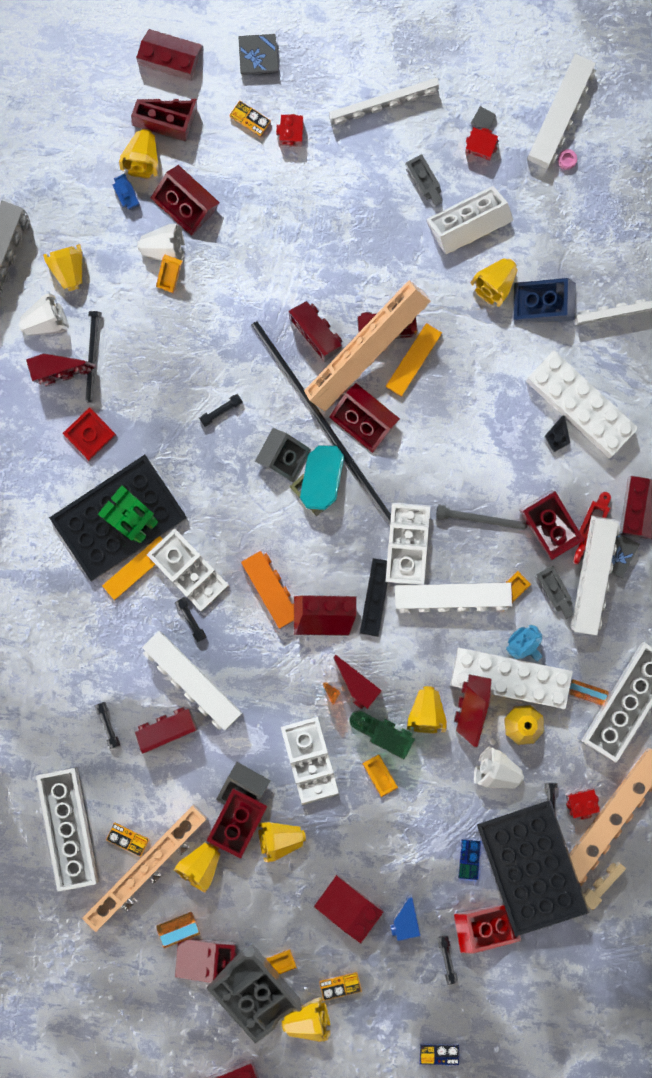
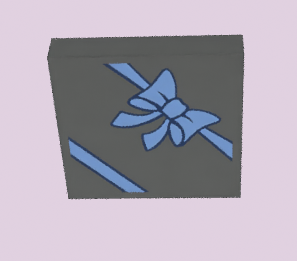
[238,34,278,75]
[611,534,640,578]

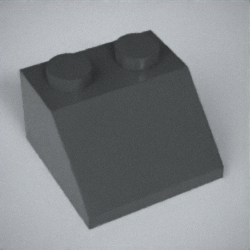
[255,428,311,482]
[216,762,271,804]

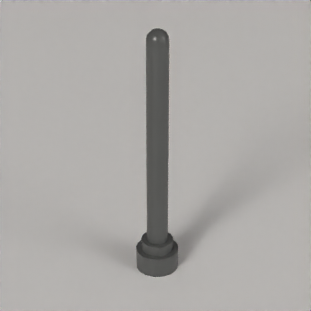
[436,504,528,530]

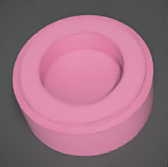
[558,149,577,170]

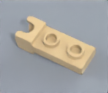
[584,862,626,910]

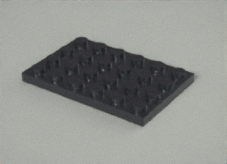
[49,454,187,582]
[477,800,590,937]

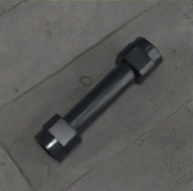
[199,394,243,427]
[174,597,207,643]
[94,702,120,749]
[437,935,458,985]

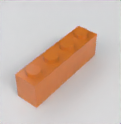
[241,551,294,629]

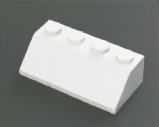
[426,186,514,254]

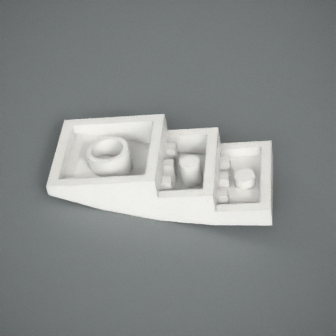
[386,503,430,585]
[147,528,229,612]
[281,717,339,805]

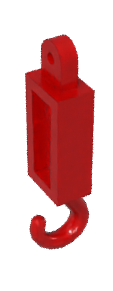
[573,492,611,564]

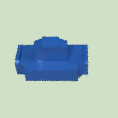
[112,173,140,211]

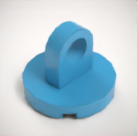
[506,625,543,662]

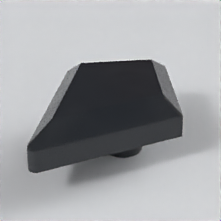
[544,415,570,453]

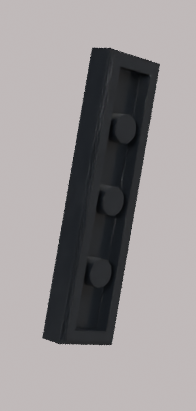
[359,558,388,637]

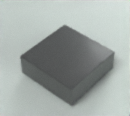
[471,106,496,129]

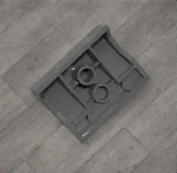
[207,944,302,1044]

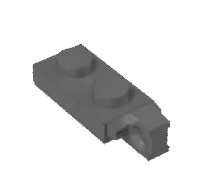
[405,154,443,207]
[536,566,574,619]

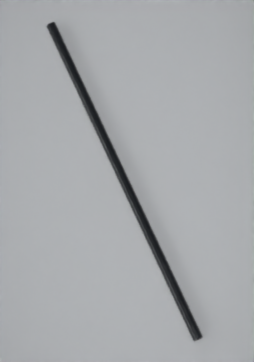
[251,321,391,525]

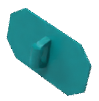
[300,445,344,510]

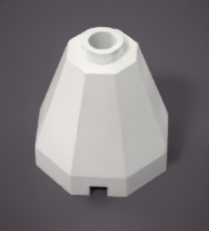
[137,224,185,261]
[19,293,68,336]
[474,746,524,788]

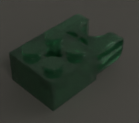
[349,710,415,760]

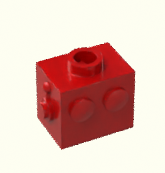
[276,114,304,147]
[465,127,499,161]
[566,788,600,820]

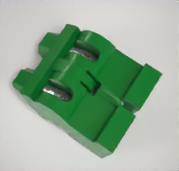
[98,486,158,543]

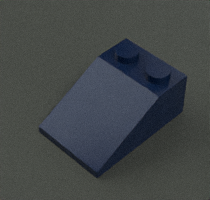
[514,278,576,322]

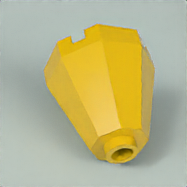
[119,129,159,179]
[43,244,83,291]
[470,258,518,307]
[407,686,447,734]
[504,705,544,745]
[258,822,306,862]
[174,843,220,893]
[282,997,331,1042]

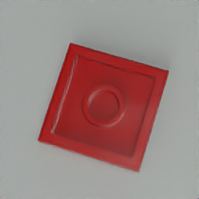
[62,407,116,461]

